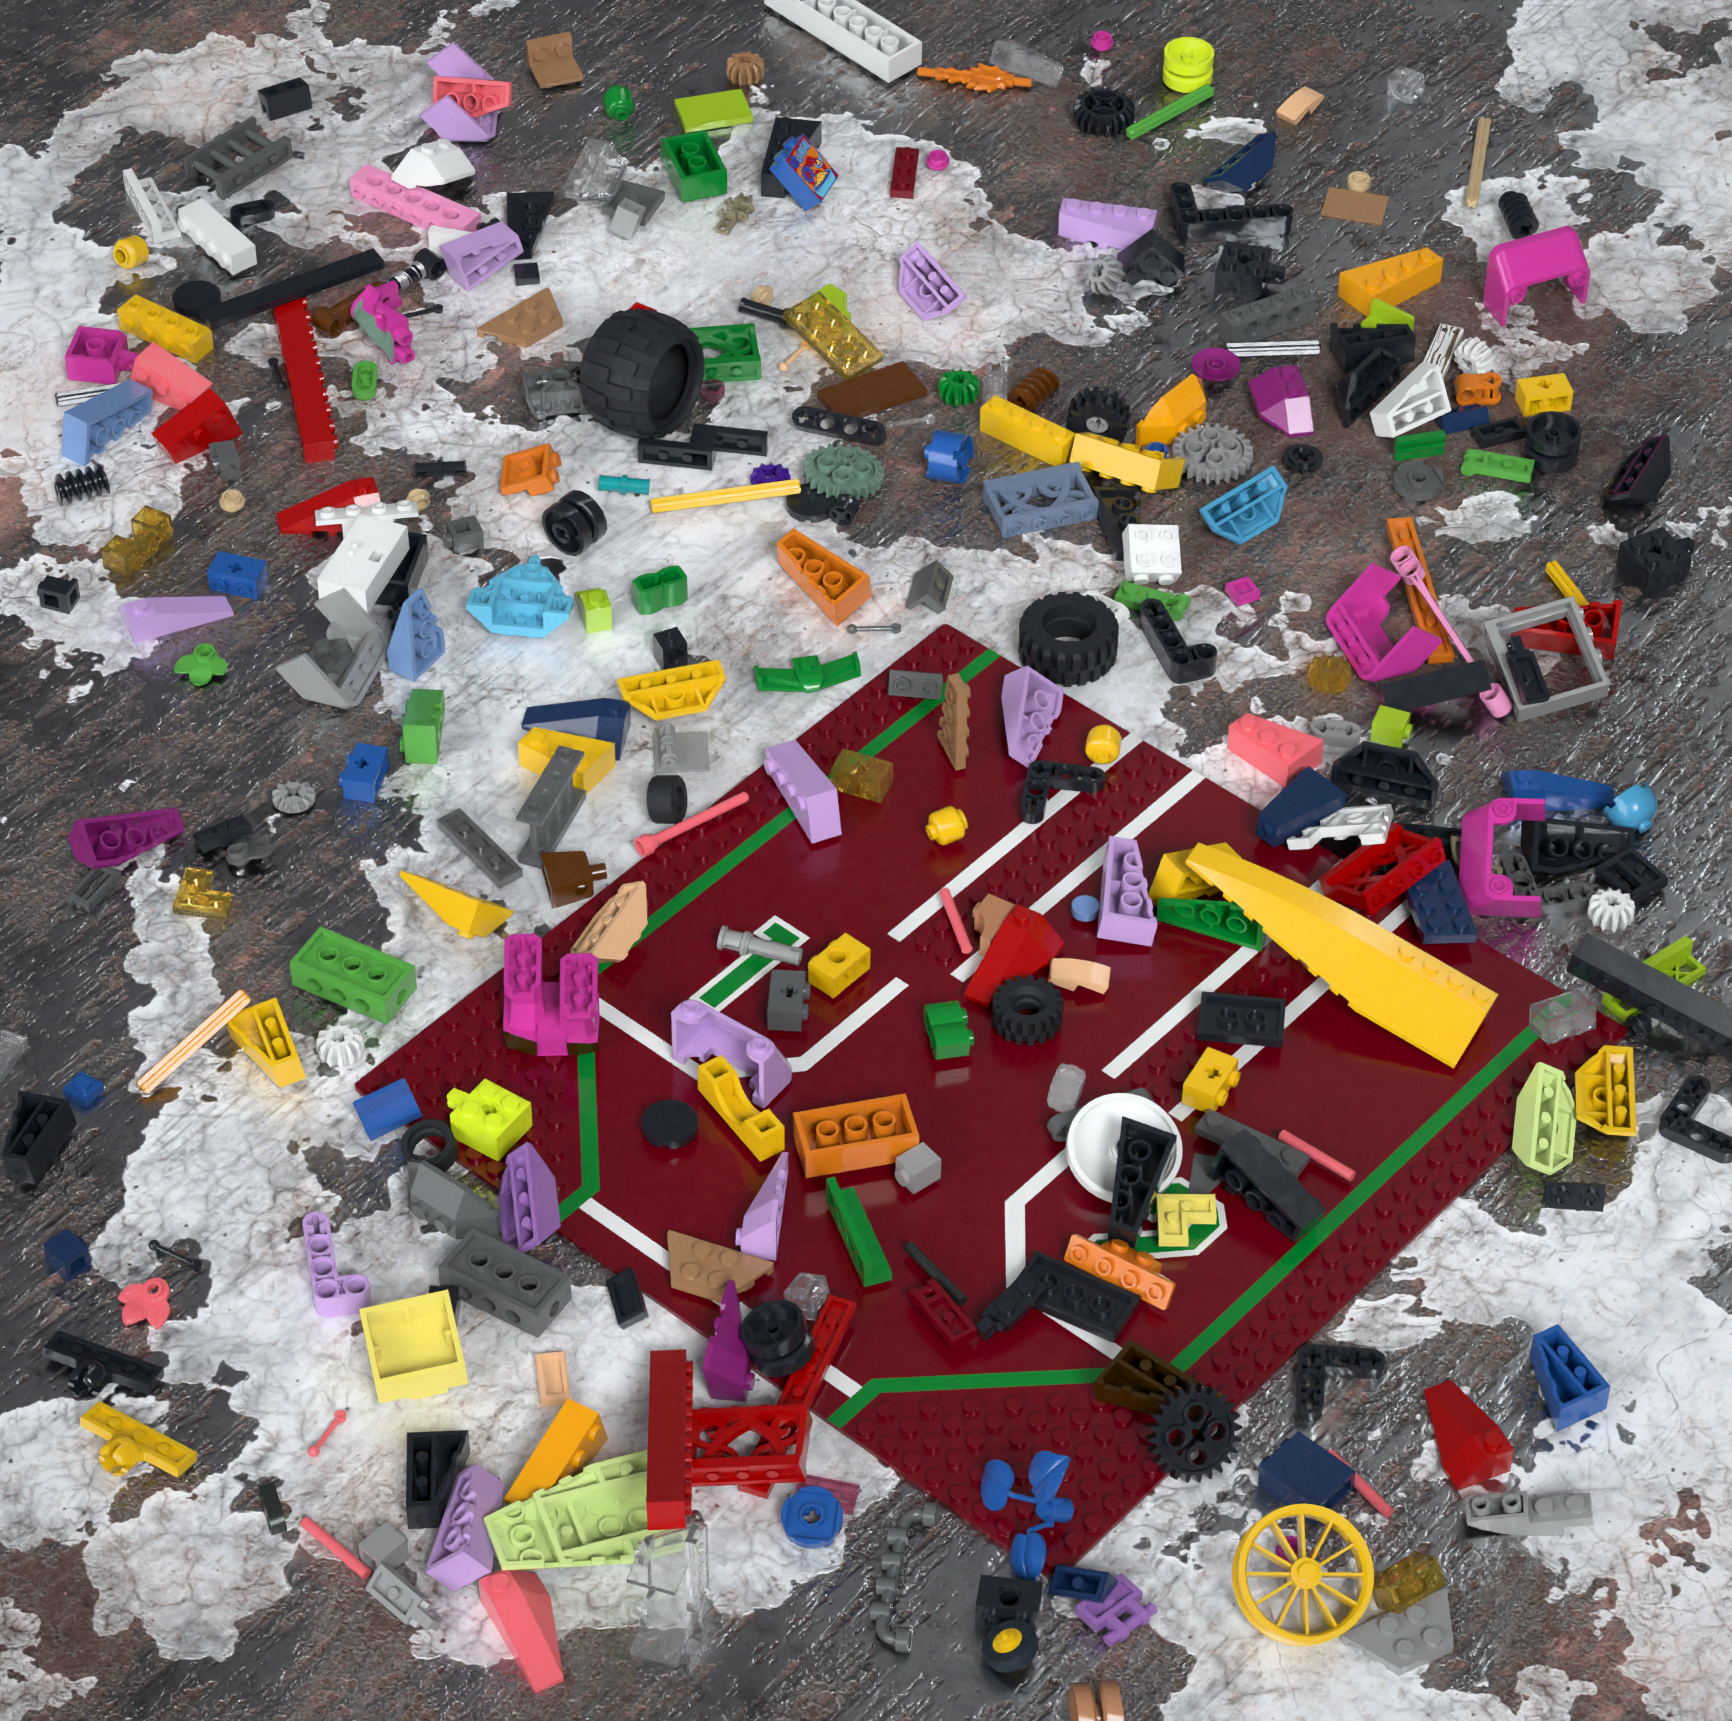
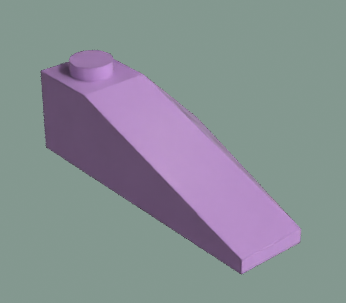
[118,596,234,644]

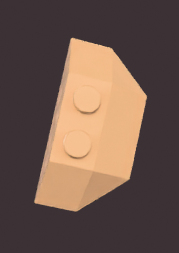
[570,881,648,964]

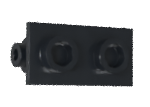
[1544,1180,1606,1212]

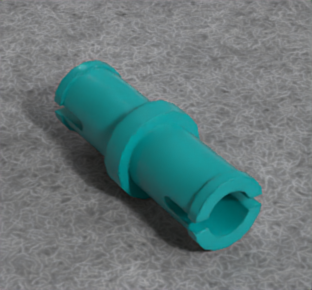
[598,474,650,495]

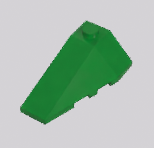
[1157,898,1268,951]

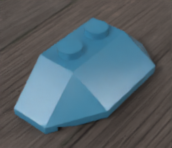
[1199,465,1288,545]

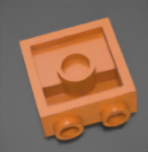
[500,443,561,497]

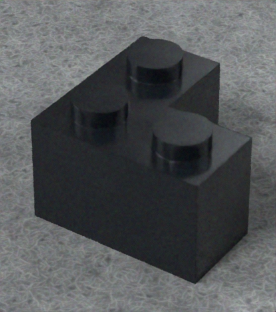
[1117,228,1185,287]

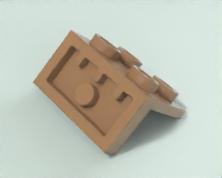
[525,32,583,89]

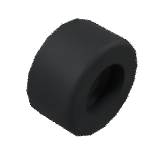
[646,775,688,824]

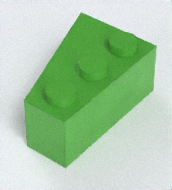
[400,689,445,764]

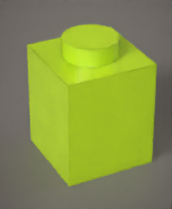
[1370,705,1413,748]

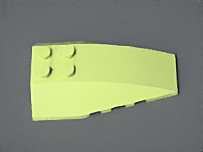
[483,1450,691,1570]

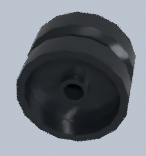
[1523,411,1582,473]
[542,490,607,556]
[740,1300,816,1377]

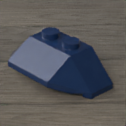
[1204,131,1277,193]

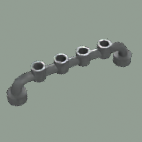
[870,1501,939,1653]

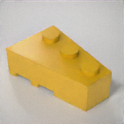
[518,727,616,795]

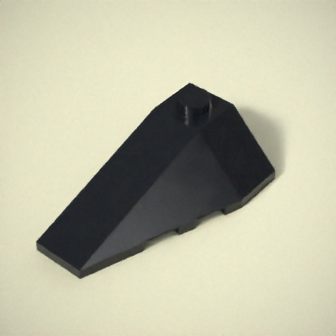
[1520,818,1635,874]

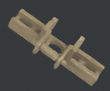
[716,192,755,236]

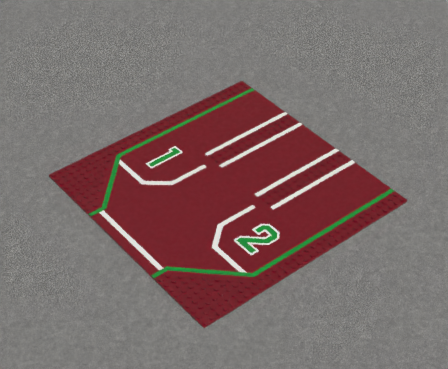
[355,624,1627,1581]

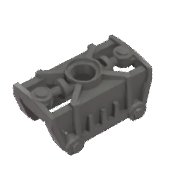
[521,364,591,420]

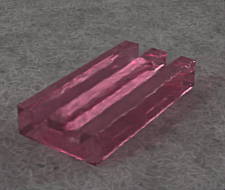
[794,1475,860,1516]

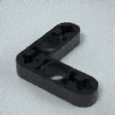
[1020,760,1105,824]
[1658,1076,1732,1164]
[1296,1344,1385,1422]

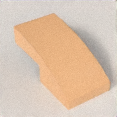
[1276,86,1324,126]
[1048,958,1111,994]

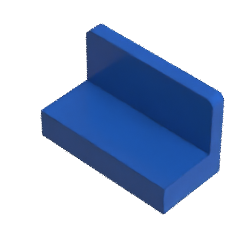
[353,1078,423,1141]

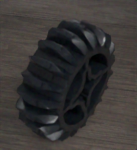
[1073,87,1135,138]

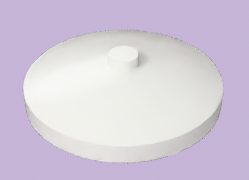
[1066,1093,1182,1203]

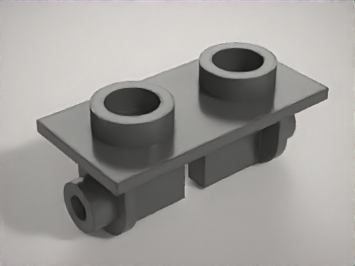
[888,669,943,700]

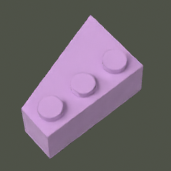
[439,221,524,292]

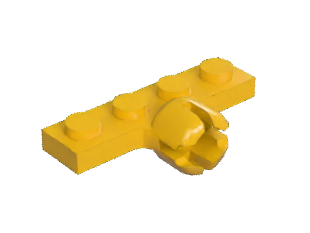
[80,1401,197,1478]

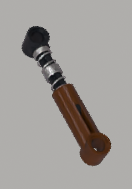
[311,248,447,339]

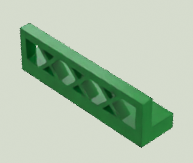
[826,1177,892,1287]

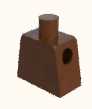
[541,851,607,909]

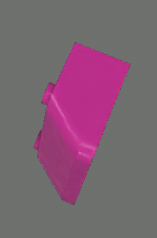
[1483,226,1590,327]
[1326,562,1443,682]
[1459,798,1545,918]

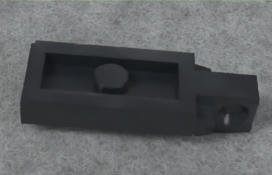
[1506,635,1550,705]
[976,1270,1048,1342]

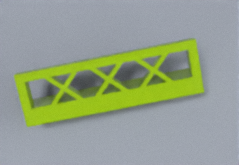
[1602,936,1707,1023]

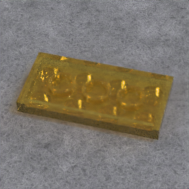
[782,291,884,380]

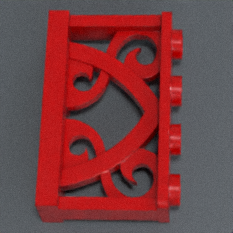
[1319,822,1446,916]
[692,1403,813,1487]

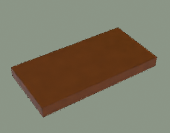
[817,361,927,418]

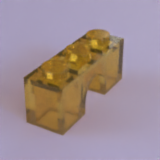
[101,505,173,579]

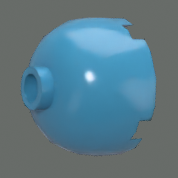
[1602,782,1658,833]

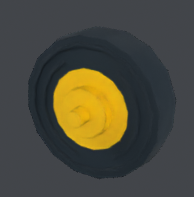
[982,1619,1039,1673]

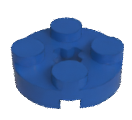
[781,1486,843,1549]

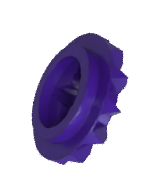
[750,462,791,485]

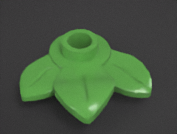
[174,643,227,686]

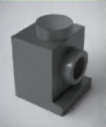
[209,440,241,481]
[443,515,484,553]

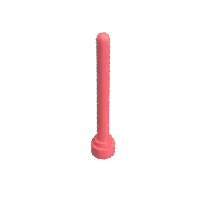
[634,792,749,858]

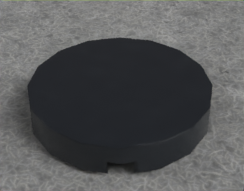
[173,280,221,318]
[786,483,836,523]
[642,1100,698,1149]

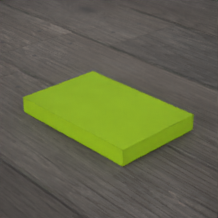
[674,89,753,133]

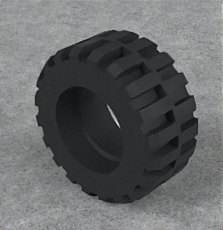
[1018,591,1119,687]

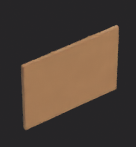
[1321,187,1389,225]

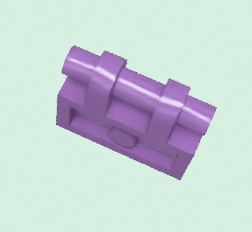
[1075,1573,1157,1646]

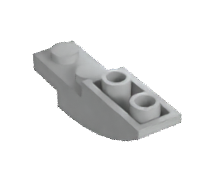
[1465,1491,1594,1536]

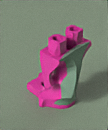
[350,280,415,365]

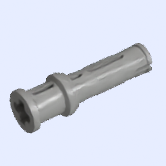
[717,925,803,966]

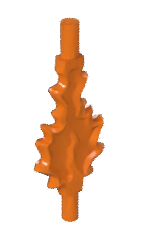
[917,63,1032,94]

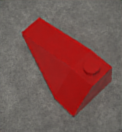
[276,477,381,536]
[963,904,1064,1007]
[1424,1380,1514,1491]

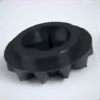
[1283,444,1323,474]

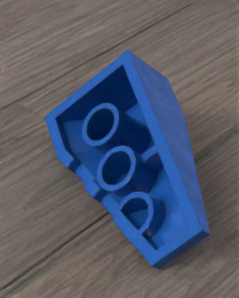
[1502,770,1616,811]

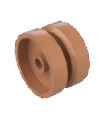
[1069,1679,1124,1721]

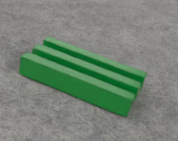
[1394,430,1446,461]

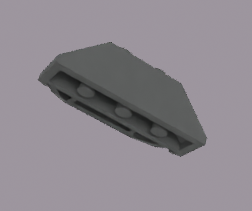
[408,1158,501,1239]

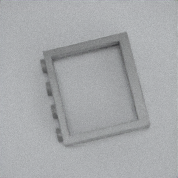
[1482,596,1612,722]

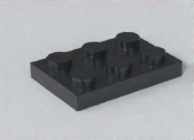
[1197,991,1286,1048]

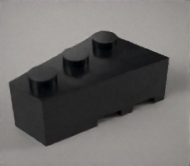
[2,1090,77,1185]

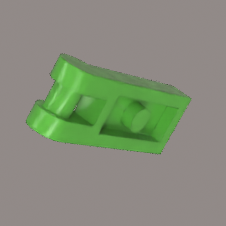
[1461,449,1535,483]
[1114,581,1191,621]

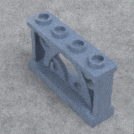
[982,461,1099,538]

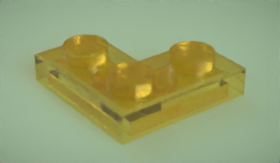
[173,867,234,920]

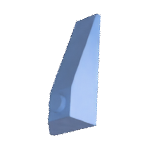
[387,588,445,682]

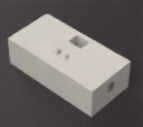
[317,514,409,614]

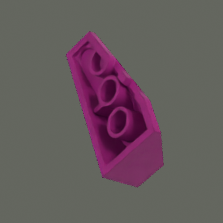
[67,807,185,869]
[702,1280,755,1402]

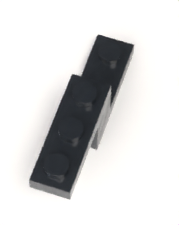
[638,423,768,471]

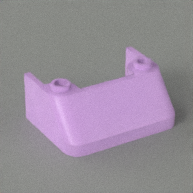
[420,42,498,142]

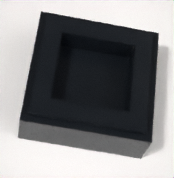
[513,262,540,286]

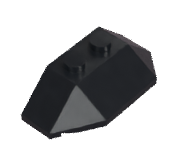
[1335,347,1402,429]
[1602,434,1671,506]
[1330,741,1439,806]

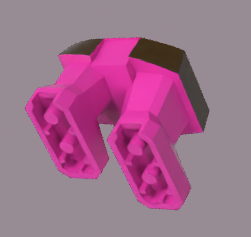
[503,934,600,1056]

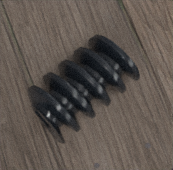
[1498,191,1539,239]
[54,464,110,506]

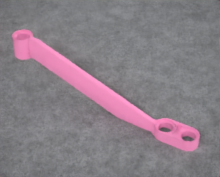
[1390,545,1512,718]

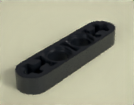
[792,406,887,446]

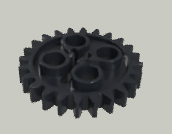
[1144,1382,1242,1483]

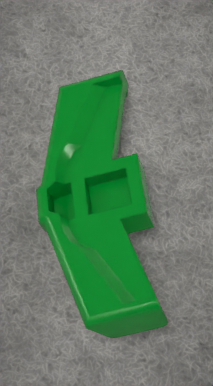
[753,651,861,693]

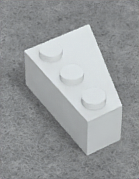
[1370,363,1451,438]

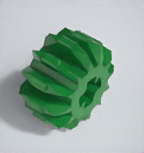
[938,368,980,408]

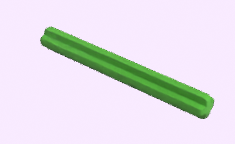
[1125,84,1214,140]

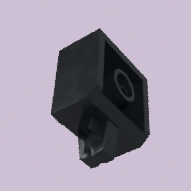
[1214,241,1286,299]
[1616,527,1695,596]

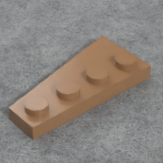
[937,673,971,771]

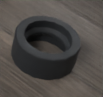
[400,1119,459,1172]

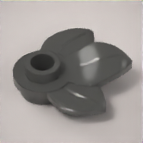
[226,834,276,866]

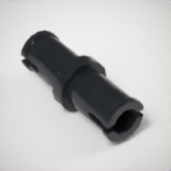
[415,459,467,479]

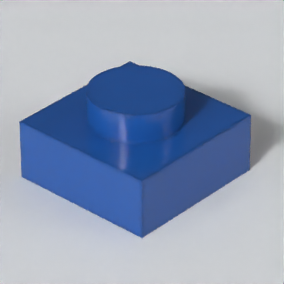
[63,1071,104,1108]

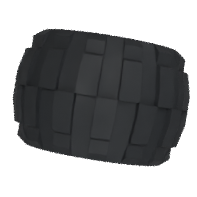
[579,309,705,439]

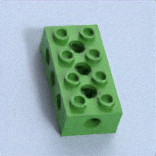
[290,926,417,1025]

